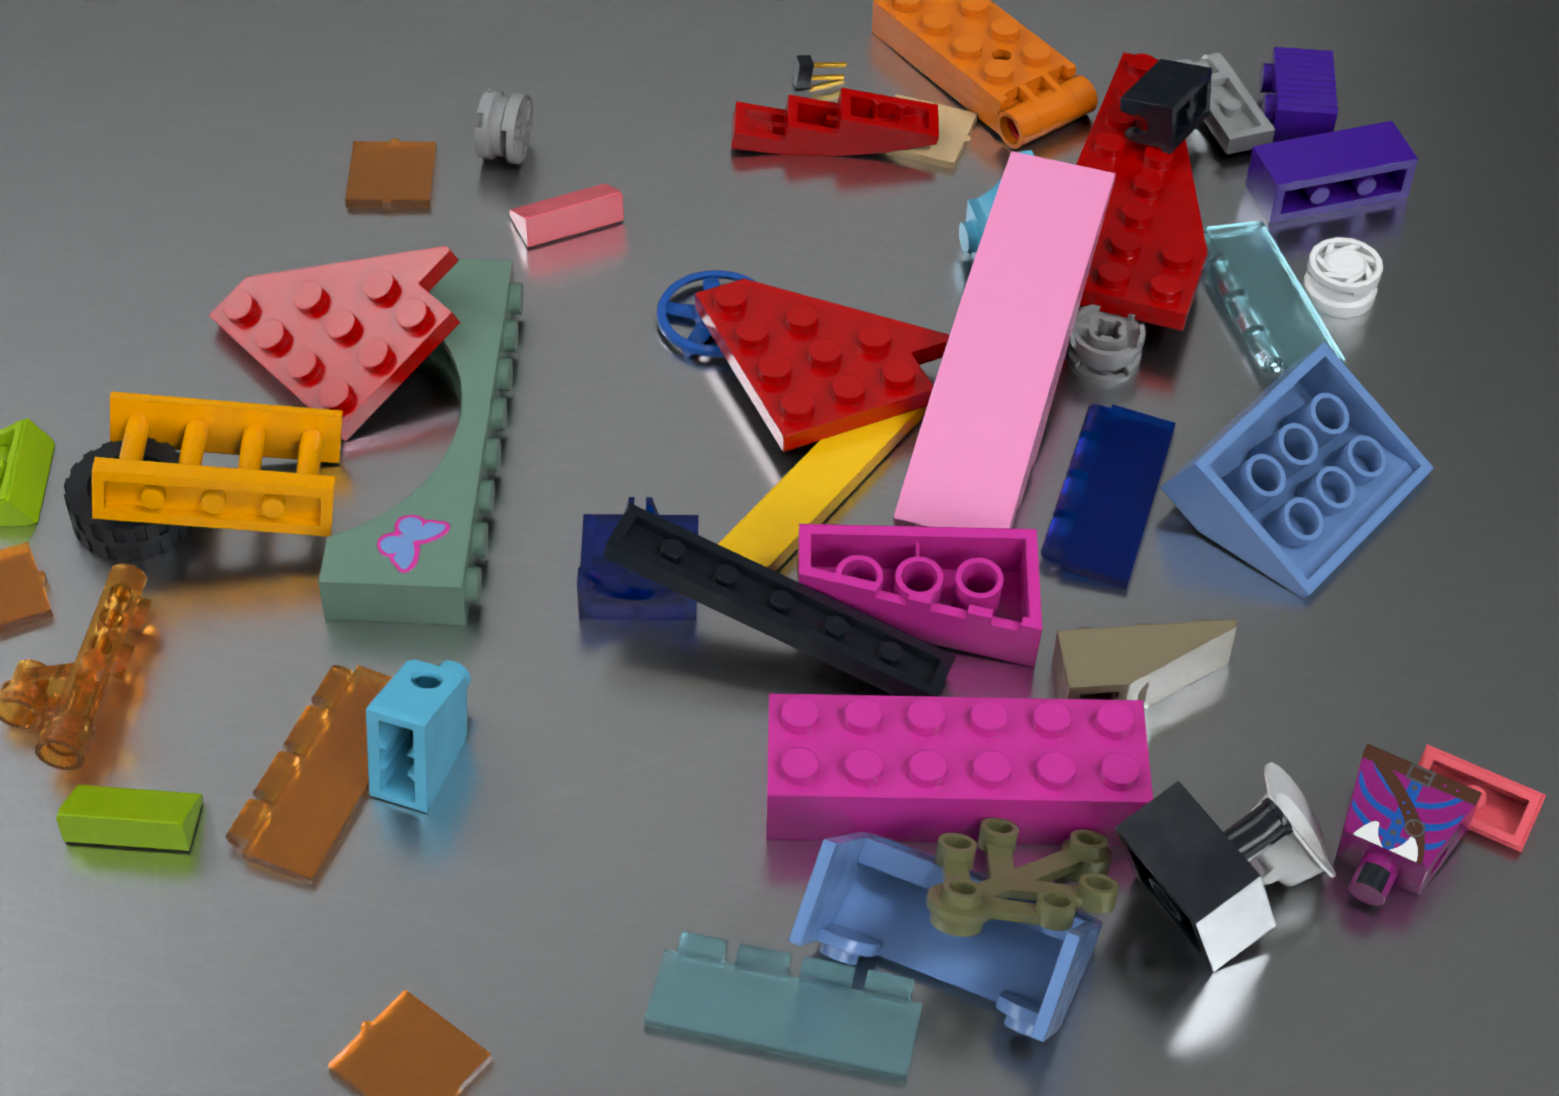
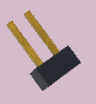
[792,55,847,89]

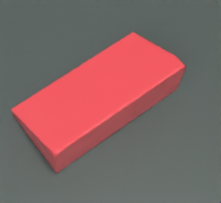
[509,183,624,247]
[1418,744,1546,853]

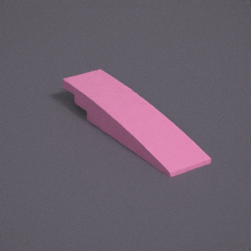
[893,151,1116,529]

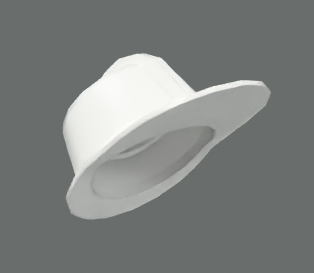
[1249,762,1336,887]

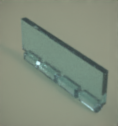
[1204,220,1346,374]
[644,931,922,1082]

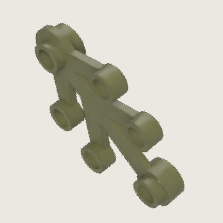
[926,817,1119,937]

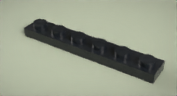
[602,504,956,697]

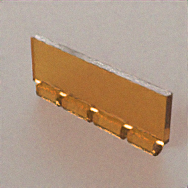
[226,665,392,885]

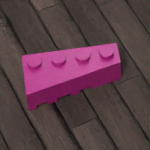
[797,524,1042,668]

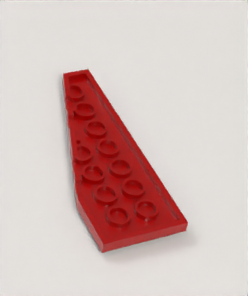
[1076,52,1208,331]

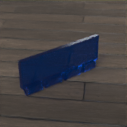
[1041,404,1176,590]

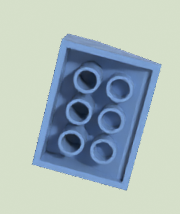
[1160,341,1434,599]

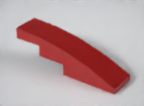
[731,88,939,156]

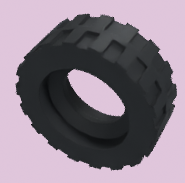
[64,438,195,561]

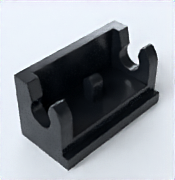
[1120,59,1212,154]

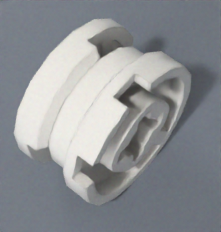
[1302,237,1383,318]

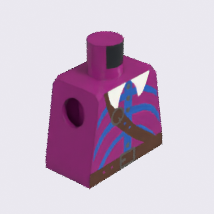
[1336,743,1482,906]

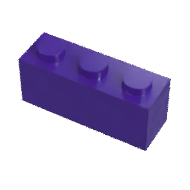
[1245,121,1418,224]

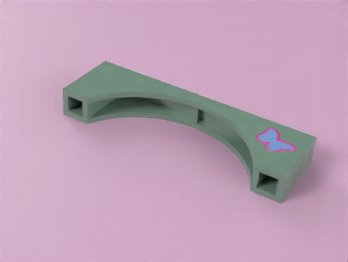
[318,258,524,626]

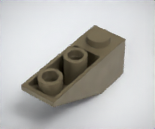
[1051,619,1237,709]

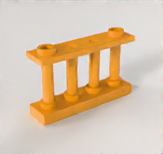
[92,391,343,537]

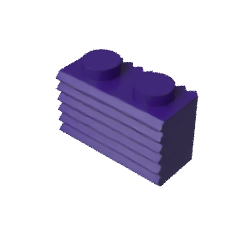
[1259,47,1338,143]

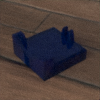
[577,497,699,620]

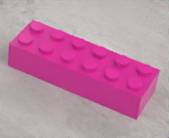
[766,693,1153,846]

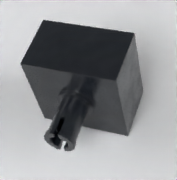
[1115,780,1293,972]

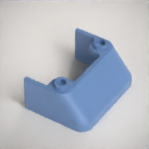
[788,832,1103,1042]

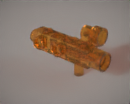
[0,564,152,770]

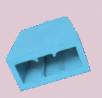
[366,659,471,813]

